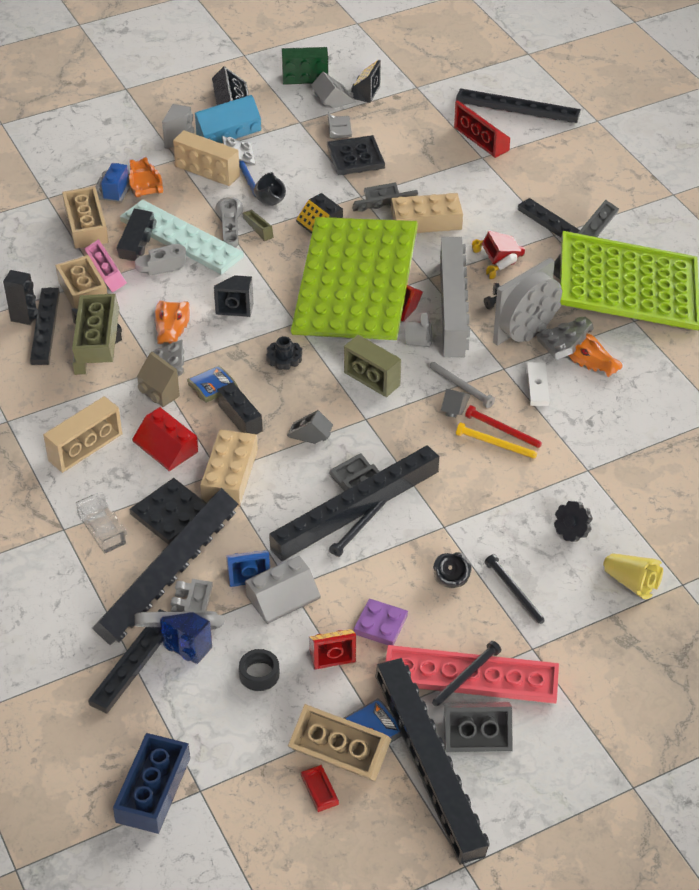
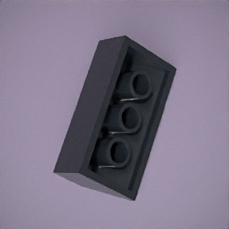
[212,66,249,105]

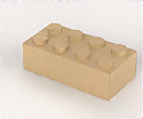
[173,130,240,186]
[62,186,109,249]
[391,193,463,233]
[43,396,122,473]
[200,429,258,506]
[288,704,392,781]

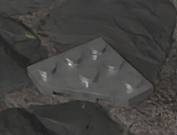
[536,316,594,360]

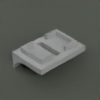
[328,112,352,139]

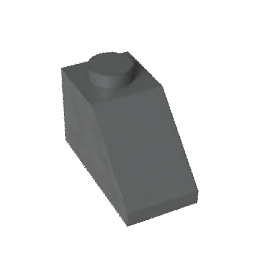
[441,389,471,418]
[287,410,333,444]

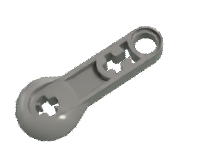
[215,197,243,247]
[135,611,225,630]

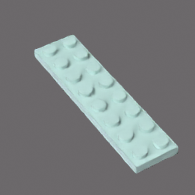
[120,200,244,275]

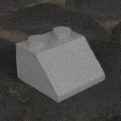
[311,72,355,108]
[162,104,194,149]

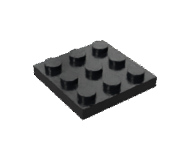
[327,135,385,175]
[129,478,206,544]

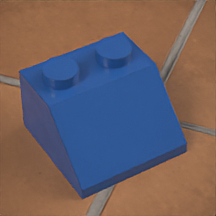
[226,550,270,587]

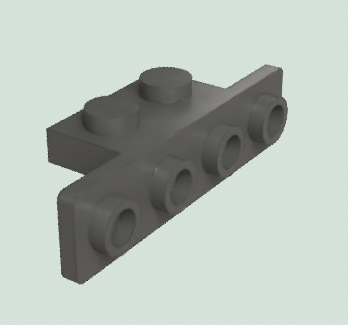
[352,182,418,212]

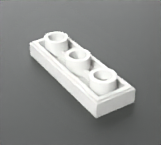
[527,362,550,406]

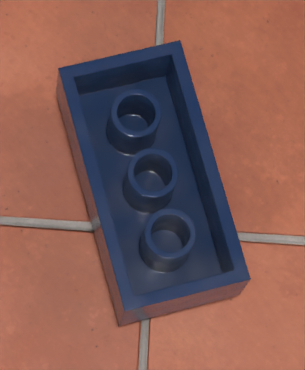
[113,733,190,834]

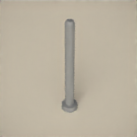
[430,362,495,408]

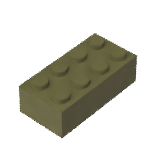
[72,294,119,364]

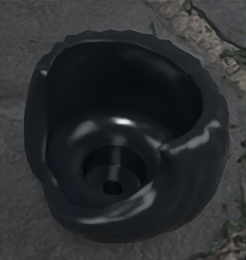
[254,172,286,206]
[433,552,472,588]

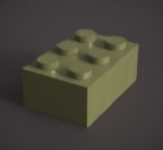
[344,335,401,398]

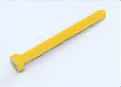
[456,422,537,458]

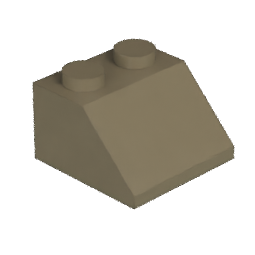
[137,352,180,407]

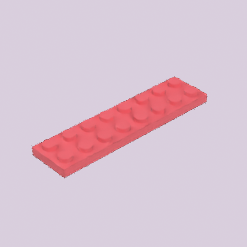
[386,645,559,704]

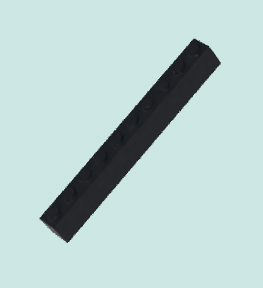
[269,445,440,562]
[92,488,239,645]
[375,658,490,865]

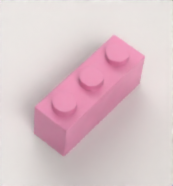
[85,239,127,293]

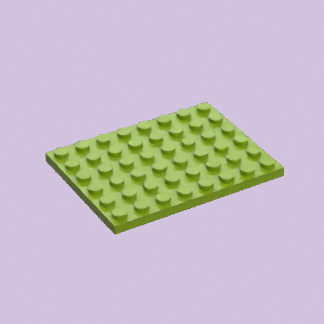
[291,217,418,340]
[560,231,699,331]

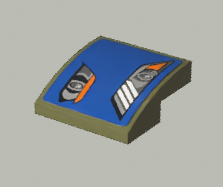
[187,365,238,403]

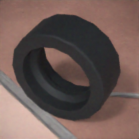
[239,649,280,691]

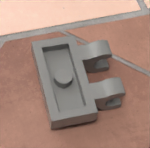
[171,579,213,616]

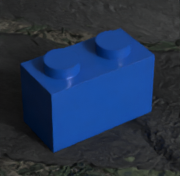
[101,163,129,201]

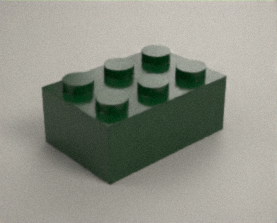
[282,47,328,85]

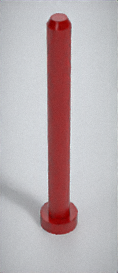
[465,405,542,448]

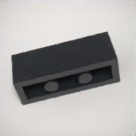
[117,208,157,261]
[3,270,38,325]
[217,382,263,434]

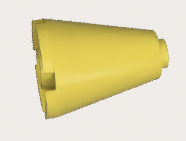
[603,553,663,599]

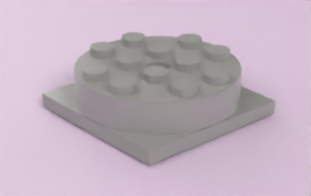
[493,258,563,346]

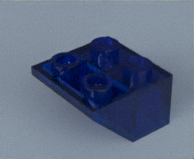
[160,612,212,664]

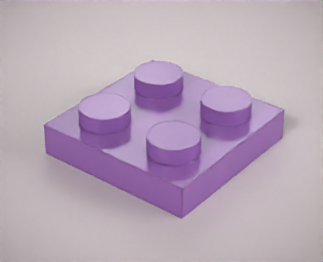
[354,598,408,646]

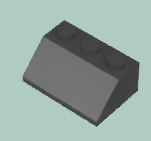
[443,702,513,752]

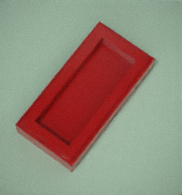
[301,764,339,812]

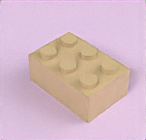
[55,255,107,309]

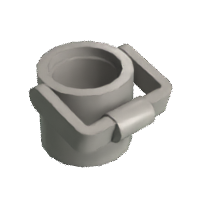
[405,313,432,347]

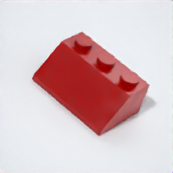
[132,407,199,471]

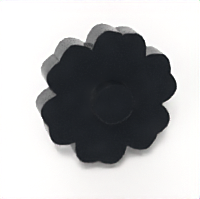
[266,336,302,370]
[554,501,593,542]

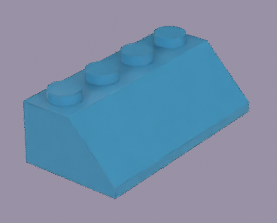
[195,95,261,143]

